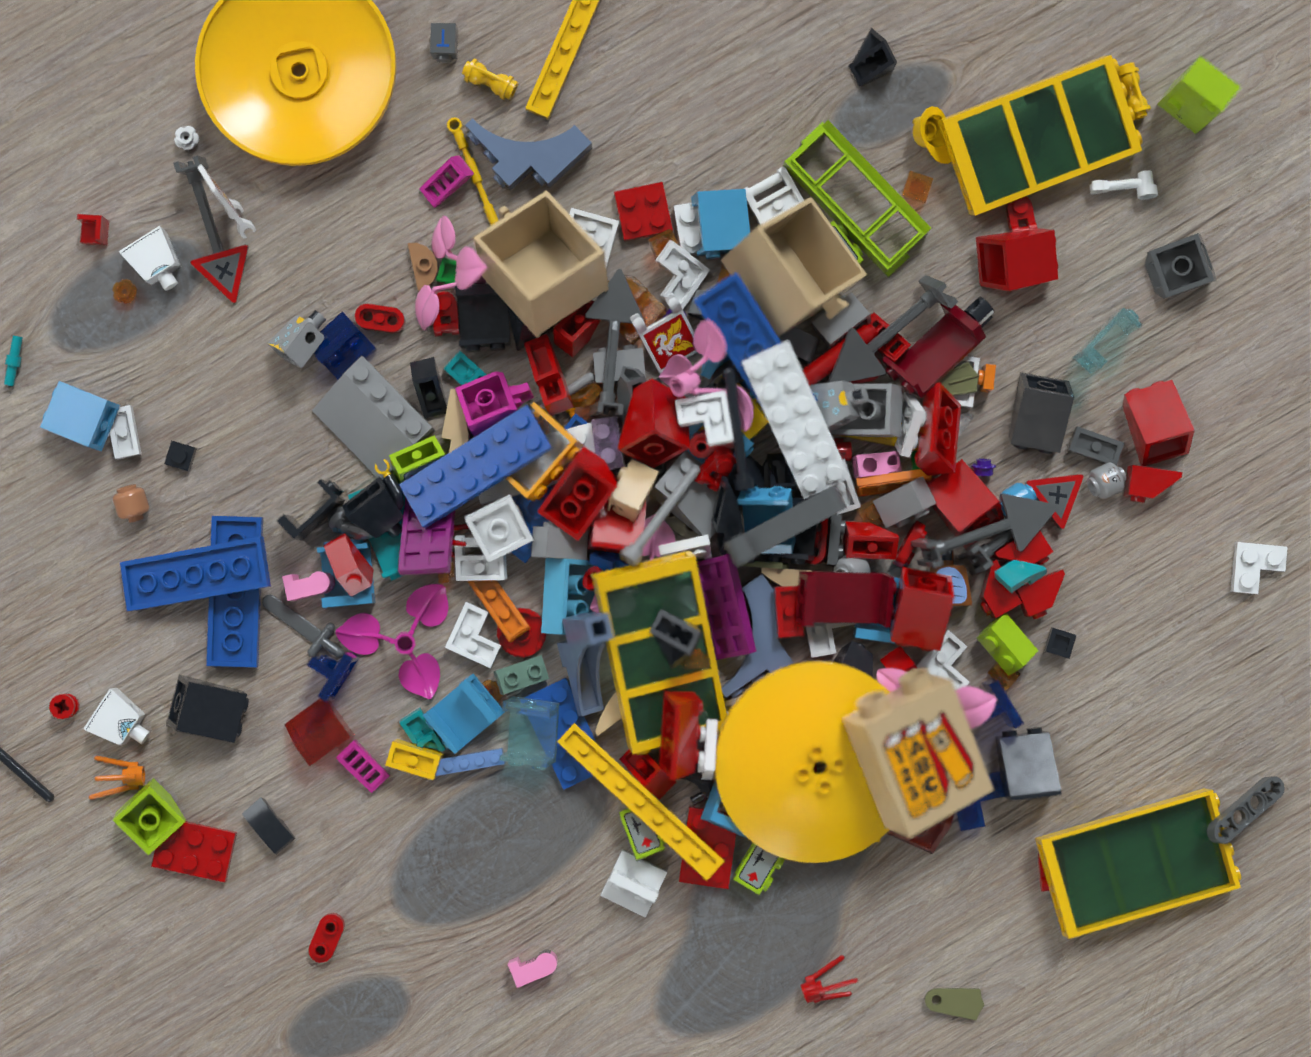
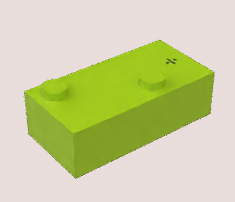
[1157,56,1241,134]

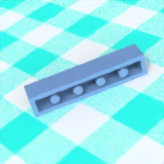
[436,748,505,776]

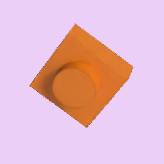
[977,364,996,392]

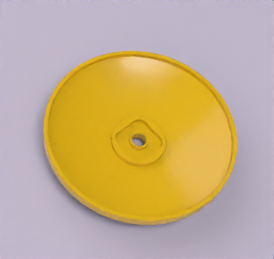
[195,0,397,166]
[715,661,890,863]

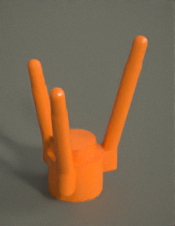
[89,756,145,800]

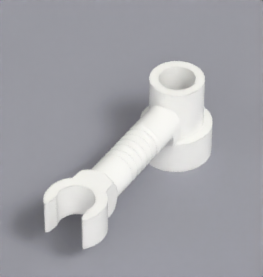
[1089,170,1158,200]

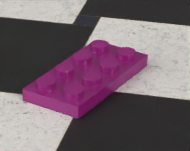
[398,496,455,575]
[696,554,757,660]

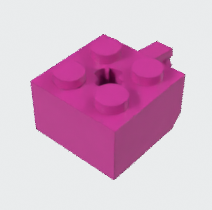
[455,371,534,437]

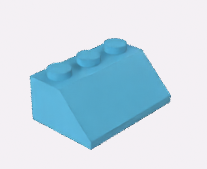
[541,558,595,635]

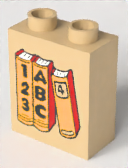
[842,668,993,838]

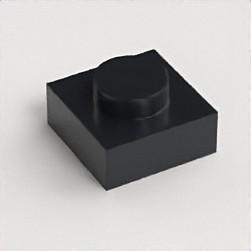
[164,440,197,472]
[1044,627,1077,659]

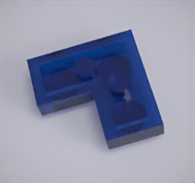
[956,771,1005,831]

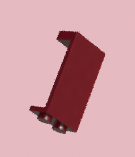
[882,304,986,398]
[796,571,896,627]

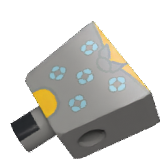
[267,310,326,368]
[809,381,868,433]

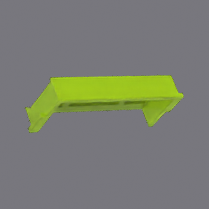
[783,120,931,277]

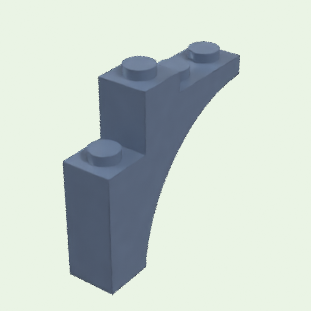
[465,118,592,191]
[721,574,794,698]
[557,613,614,716]

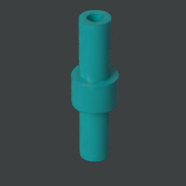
[4,335,23,386]

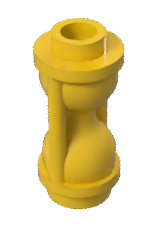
[462,58,519,100]
[1118,62,1151,121]

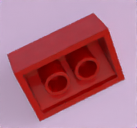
[915,382,961,476]
[537,446,618,541]
[659,691,703,780]

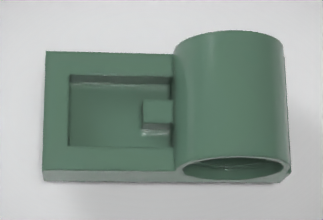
[493,655,549,695]

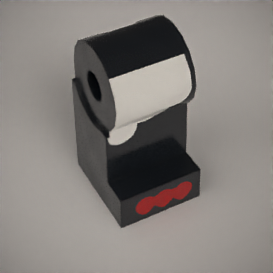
[964,296,995,328]

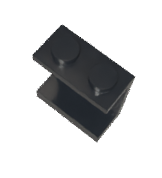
[455,284,511,352]
[277,479,345,541]
[759,498,818,565]

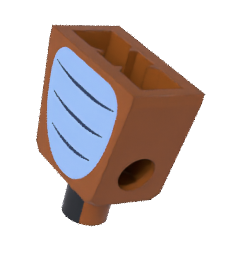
[926,550,972,606]

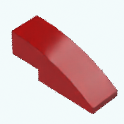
[524,334,574,416]

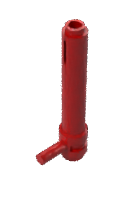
[802,323,878,386]

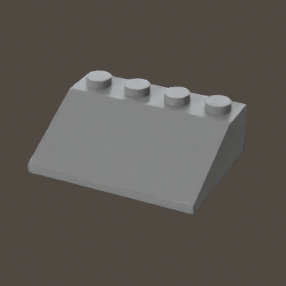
[312,356,435,480]

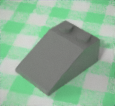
[830,384,903,437]
[649,451,718,539]

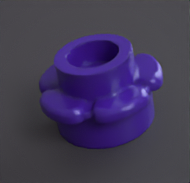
[971,458,996,476]

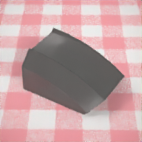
[1145,233,1217,299]

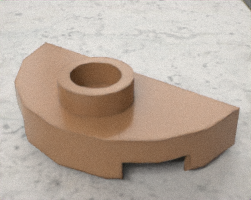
[408,243,438,292]

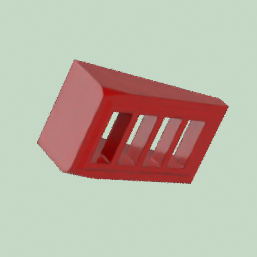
[870,312,911,363]

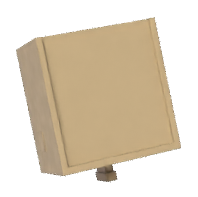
[473,190,609,337]
[721,197,867,337]

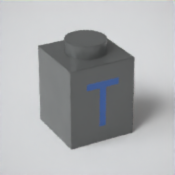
[430,23,458,63]

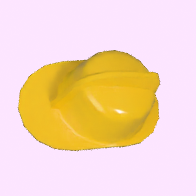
[912,106,951,164]

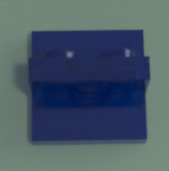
[314,311,377,380]
[307,652,360,702]
[982,678,1024,729]

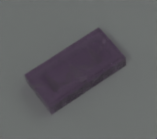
[591,416,624,469]

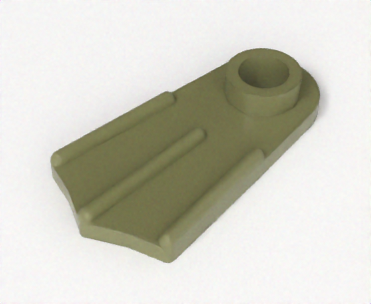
[938,362,979,396]
[739,561,789,569]
[925,988,984,1020]

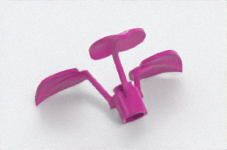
[335,584,449,699]

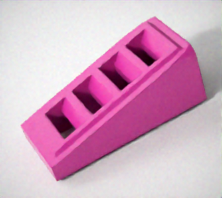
[419,155,474,208]
[336,740,390,793]

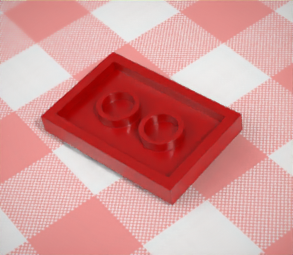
[679,806,736,889]
[151,821,237,882]

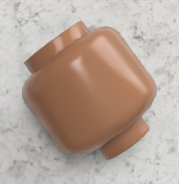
[113,484,149,523]

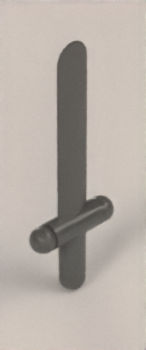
[262,595,344,658]

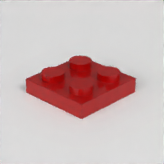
[614,182,673,242]

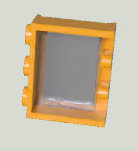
[505,402,583,502]

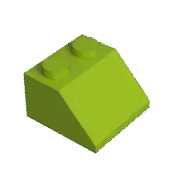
[113,778,186,855]

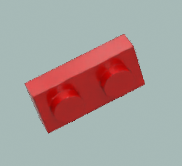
[774,585,804,638]

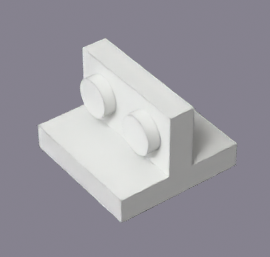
[465,495,533,563]
[600,849,667,918]

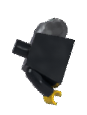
[327,459,404,540]

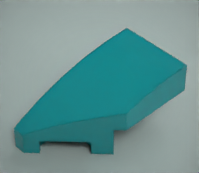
[443,350,487,385]
[994,560,1047,593]
[399,707,446,752]

